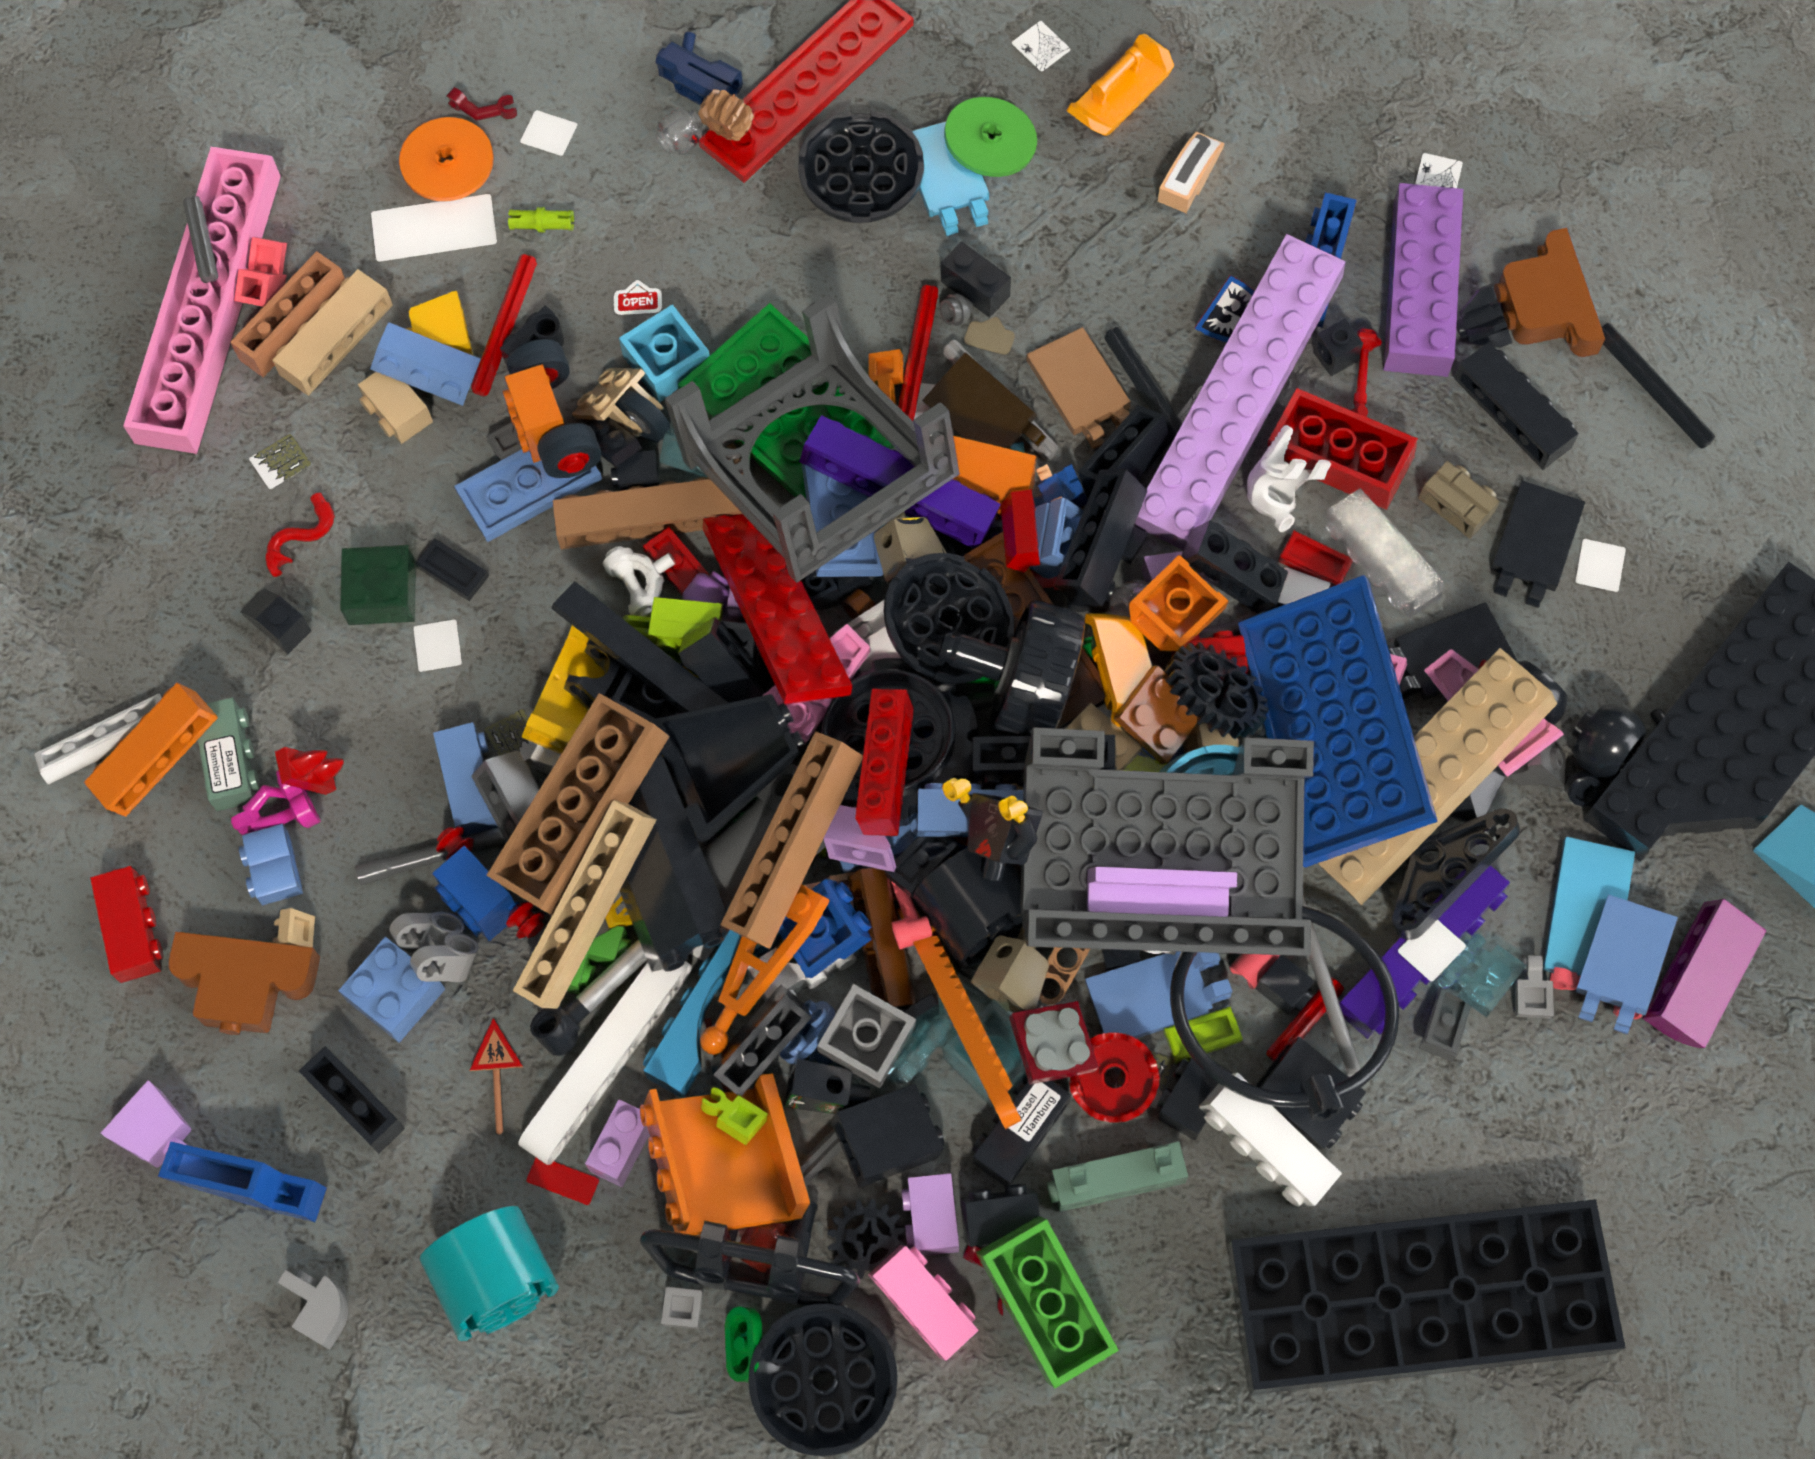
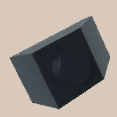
[240,589,312,654]

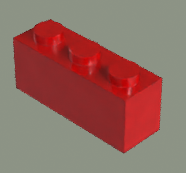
[90,866,164,983]

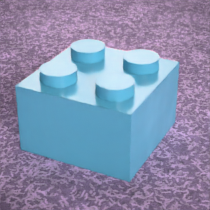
[619,304,710,403]

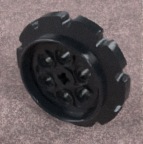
[803,658,979,827]

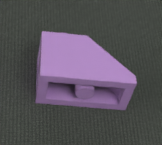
[823,805,896,872]

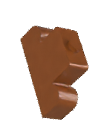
[169,932,320,1035]

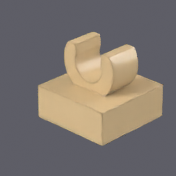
[273,908,315,947]

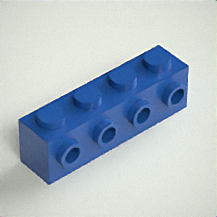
[1305,192,1356,328]

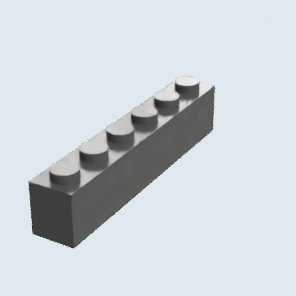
[471,750,612,939]

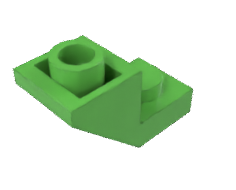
[568,926,631,995]

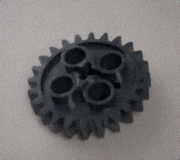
[1165,642,1269,739]

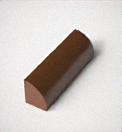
[847,868,916,1010]

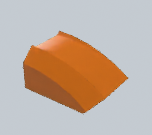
[1129,555,1228,651]

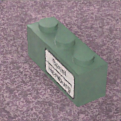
[198,697,260,811]

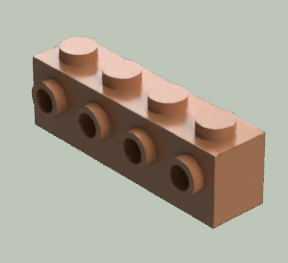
[230,251,345,378]

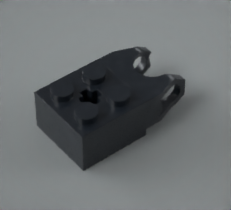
[564,639,701,721]

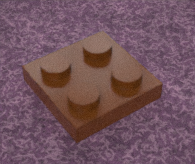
[1113,666,1197,764]

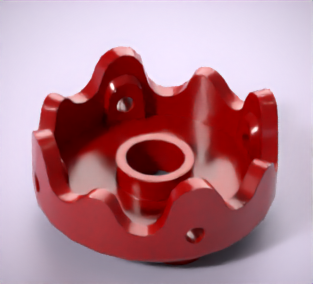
[1069,1032,1160,1123]

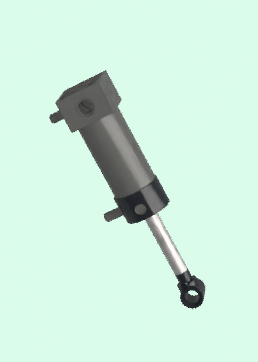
[530,762,826,1056]

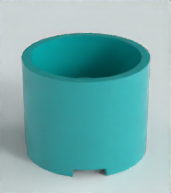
[419,1206,559,1341]

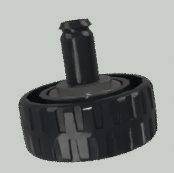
[937,600,1085,737]

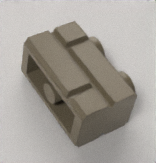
[1418,461,1500,539]

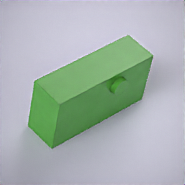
[976,1216,1119,1389]

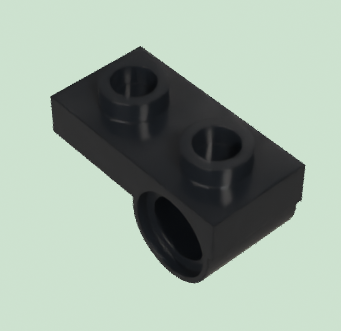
[500,305,564,365]

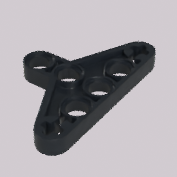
[1392,808,1520,940]

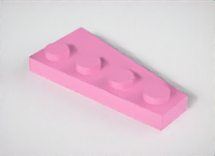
[763,624,870,744]
[1424,649,1564,777]

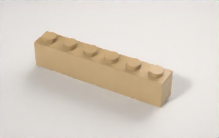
[513,800,656,1009]

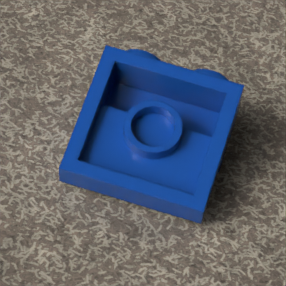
[779,878,872,978]

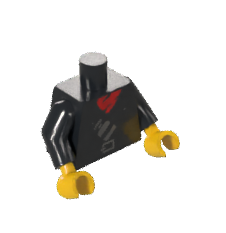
[942,778,1043,882]

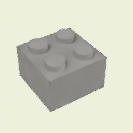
[817,984,916,1088]

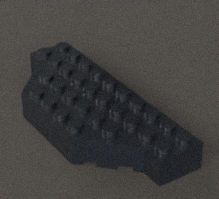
[1584,561,1815,862]

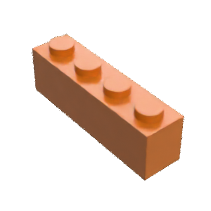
[84,683,218,817]

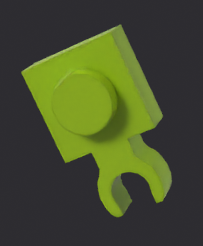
[701,1087,768,1145]

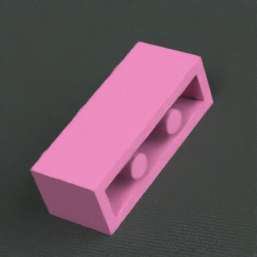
[868,1245,979,1361]

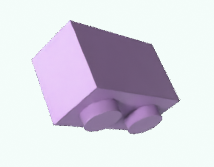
[585,1099,649,1187]
[902,1174,959,1256]

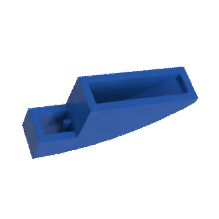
[158,1141,327,1222]

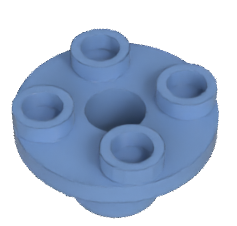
[780,1000,835,1065]

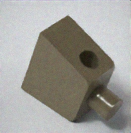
[971,925,1049,1013]

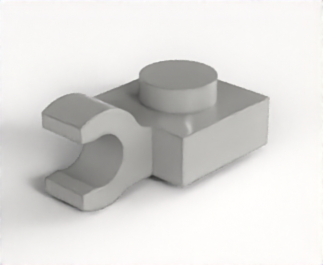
[1515,955,1554,1019]

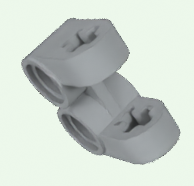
[390,911,479,982]

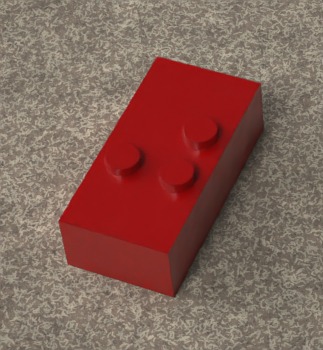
[1267,388,1418,510]

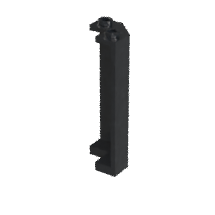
[620,752,729,972]

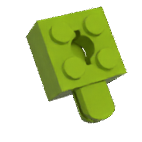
[622,597,723,663]

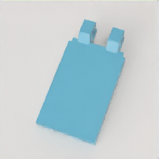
[912,122,989,236]

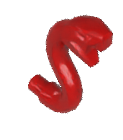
[265,492,335,577]

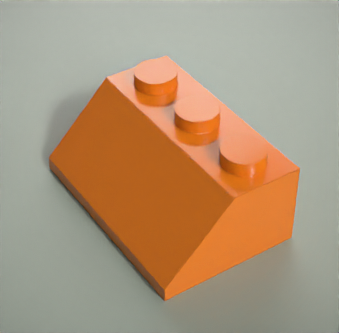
[953,436,1036,516]

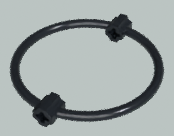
[1170,906,1399,1122]

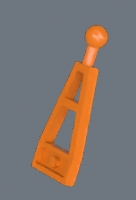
[700,884,830,1055]

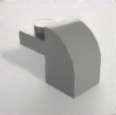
[277,1270,348,1350]

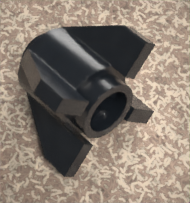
[1456,284,1513,348]

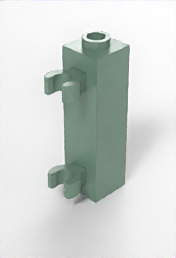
[1046,1142,1188,1212]

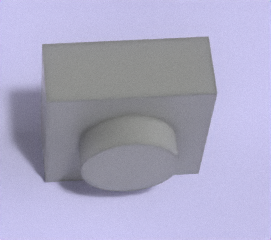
[661,1287,703,1329]

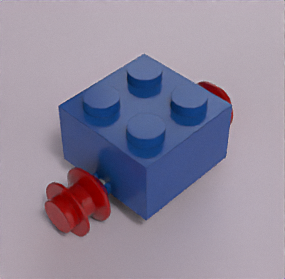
[432,826,545,941]

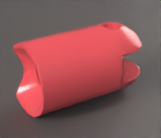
[1229,954,1280,989]

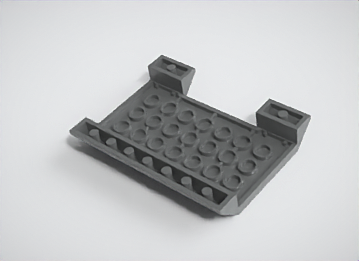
[1020,728,1314,956]

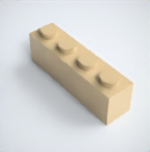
[272,269,393,396]

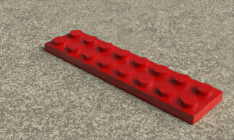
[699,0,914,183]
[702,514,852,704]

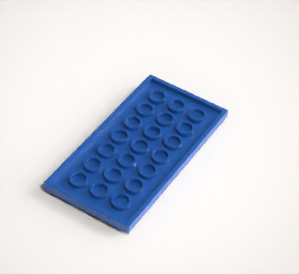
[1238,575,1438,868]

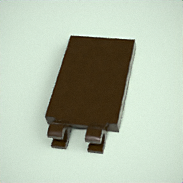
[922,352,1047,450]

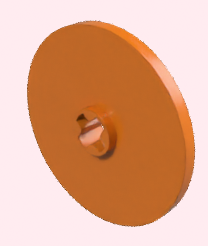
[399,117,494,201]

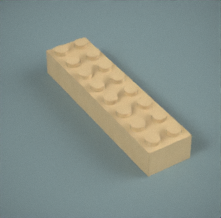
[1317,648,1557,905]

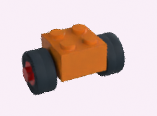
[502,339,601,478]

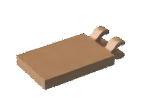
[1026,327,1131,450]

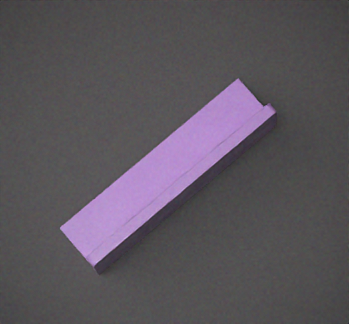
[1087,867,1237,917]

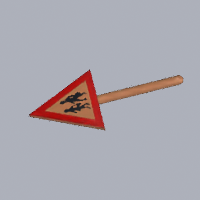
[469,1018,523,1135]

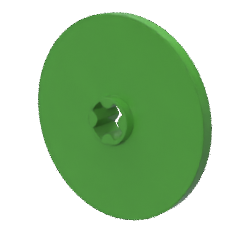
[944,97,1037,177]

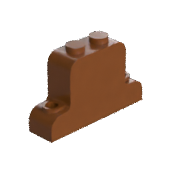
[1494,228,1605,357]

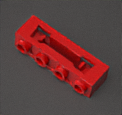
[855,689,914,836]

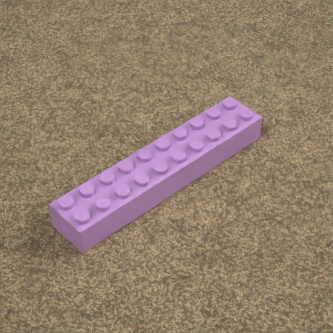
[1134,234,1346,550]

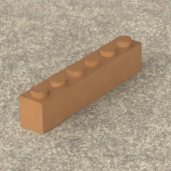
[553,473,743,550]
[721,731,863,949]

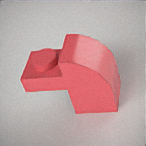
[234,237,287,307]

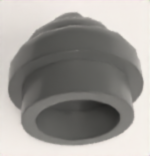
[940,293,973,326]

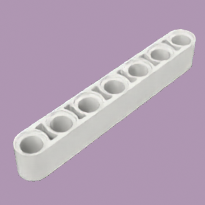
[518,961,692,1165]

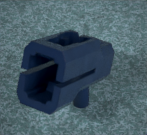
[655,32,743,105]

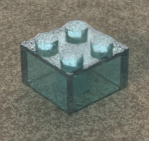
[943,1000,1027,1108]

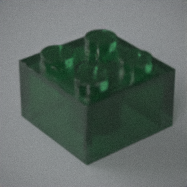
[340,545,416,625]

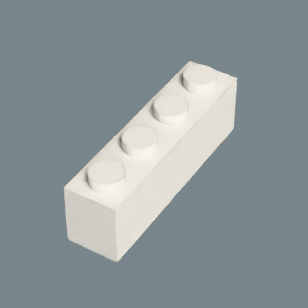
[1199,1072,1342,1207]

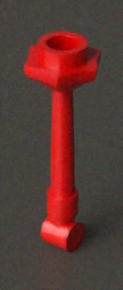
[1351,329,1382,417]

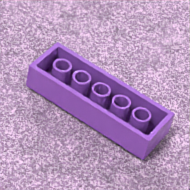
[1383,183,1463,377]

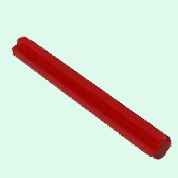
[471,254,537,397]
[898,285,938,421]

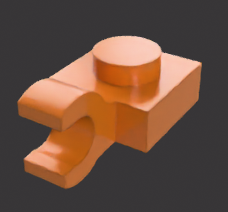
[869,349,903,405]

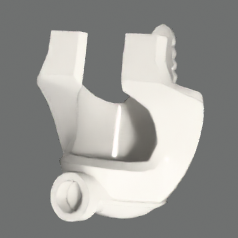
[1247,425,1331,532]

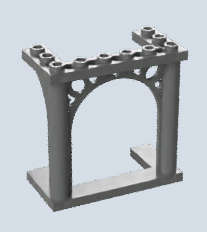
[665,294,960,583]

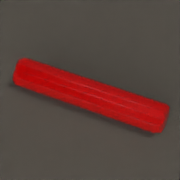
[1266,977,1344,1061]

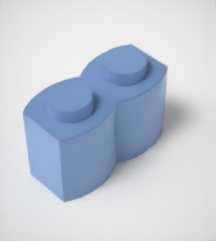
[239,824,303,906]

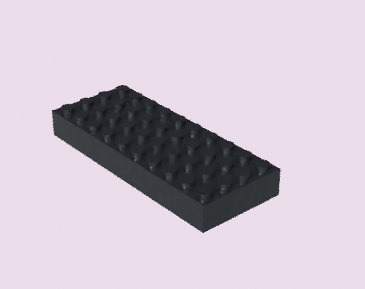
[1227,1199,1626,1395]

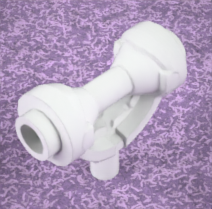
[603,546,676,617]

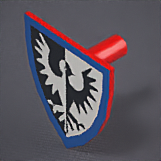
[1194,275,1255,342]

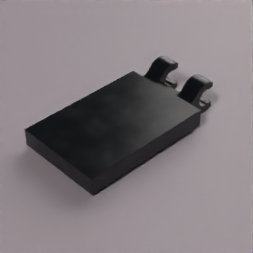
[1491,480,1585,608]
[1388,602,1517,700]

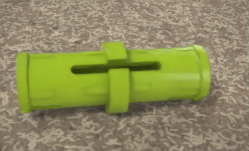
[508,207,574,233]

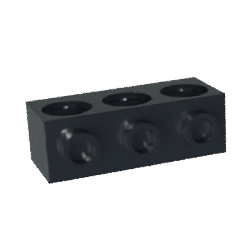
[1181,520,1288,614]

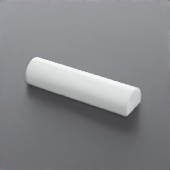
[34,694,162,785]

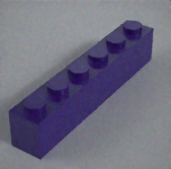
[799,415,1001,549]
[1339,855,1510,1039]

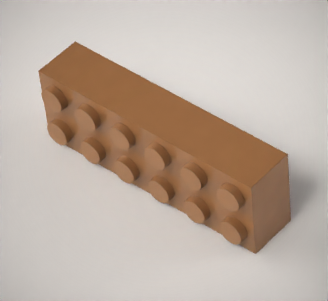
[486,693,670,915]

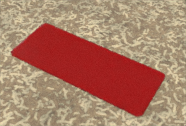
[526,1158,599,1205]

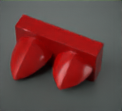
[275,747,344,795]

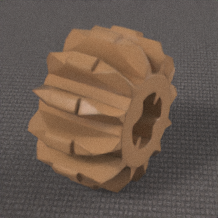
[698,89,754,141]

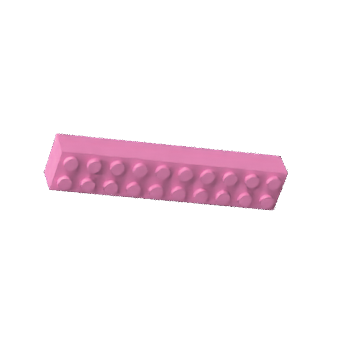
[123,147,281,454]

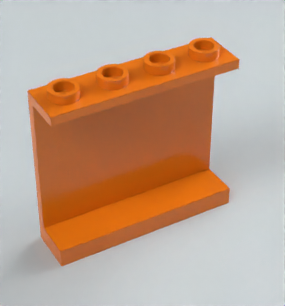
[640,1073,810,1235]

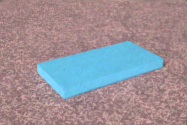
[1542,837,1635,976]

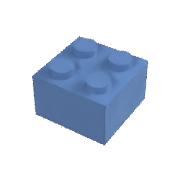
[338,937,445,1043]

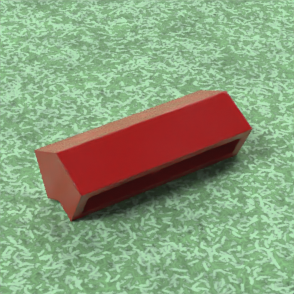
[1001,489,1040,573]

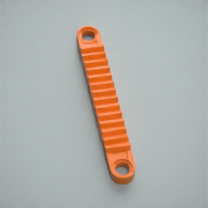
[897,905,1022,1129]

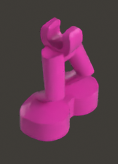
[231,770,321,835]

